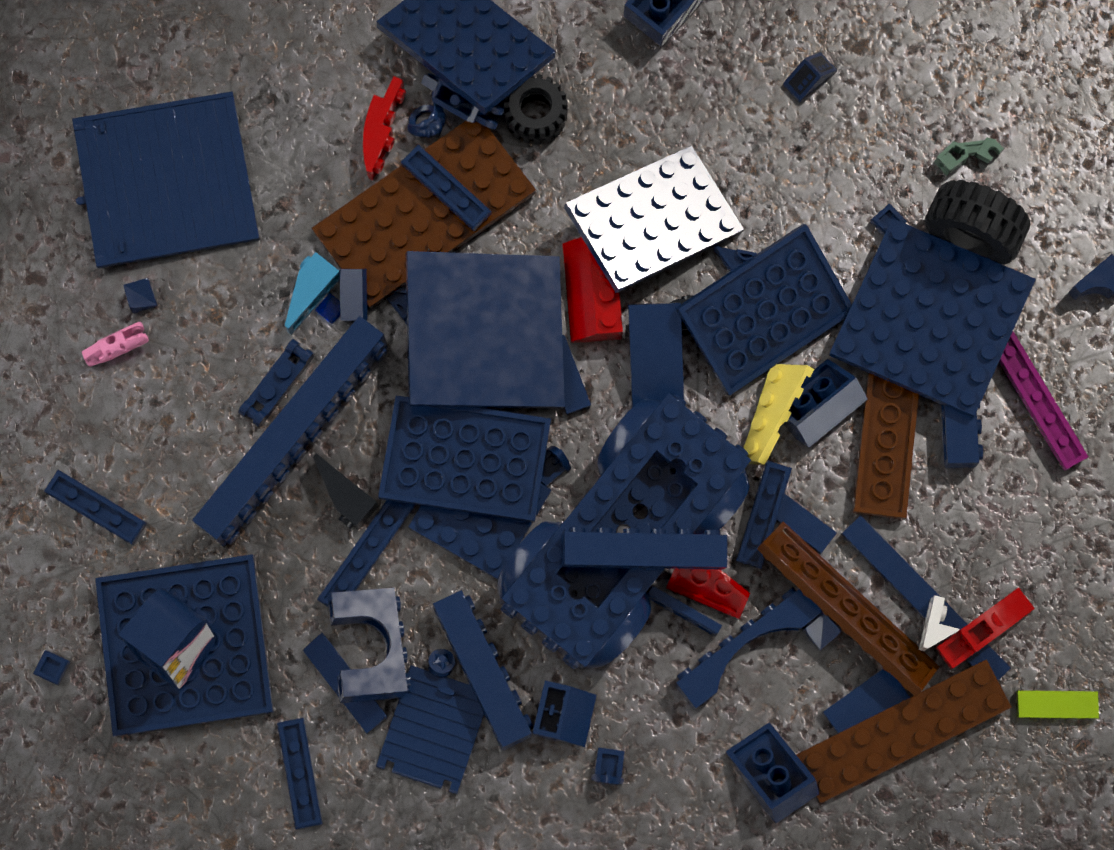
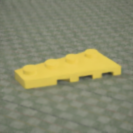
[743,364,814,465]

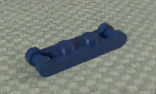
[238,339,315,428]

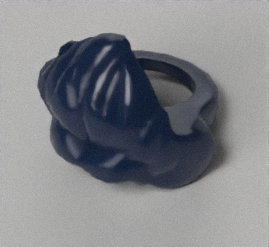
[407,102,446,138]

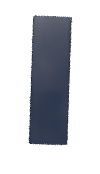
[303,632,388,734]

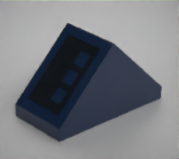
[783,52,837,103]

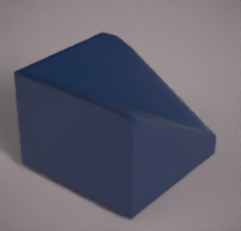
[123,278,158,313]
[803,613,842,650]

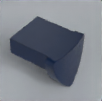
[541,446,571,487]
[591,747,625,785]

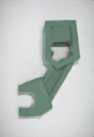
[934,137,1004,176]

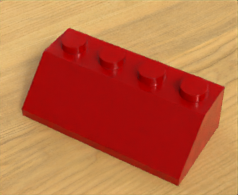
[562,237,623,343]

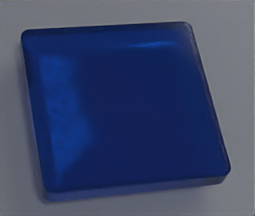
[315,293,340,324]

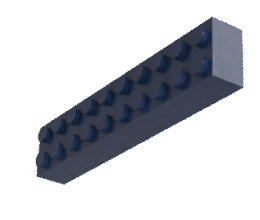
[192,315,388,548]

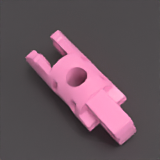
[81,322,149,367]

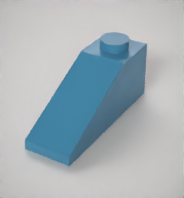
[285,252,340,335]

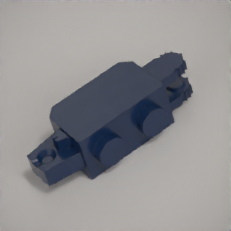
[421,73,504,130]

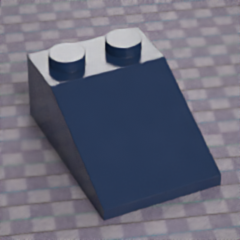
[726,722,820,824]

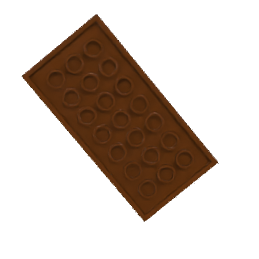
[312,121,537,309]

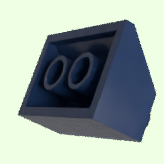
[784,359,868,448]

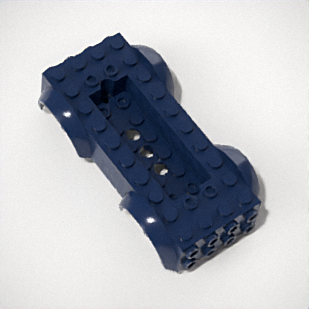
[497,393,751,669]

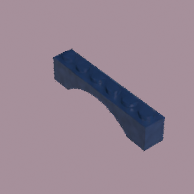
[675,587,822,710]

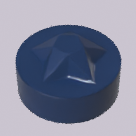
[428,649,455,677]

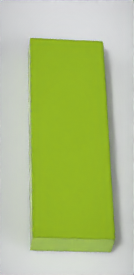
[1016,690,1099,719]

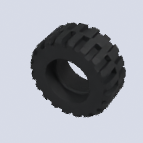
[925,180,1030,265]

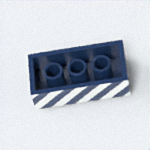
[623,0,704,47]

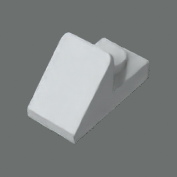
[919,595,960,651]

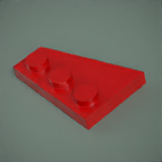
[666,569,750,619]

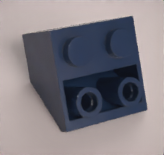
[533,680,597,748]

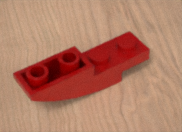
[363,76,406,180]
[935,587,1035,669]

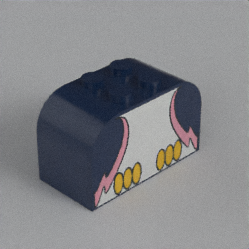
[118,588,216,691]

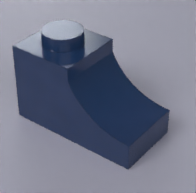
[1068,254,1114,300]

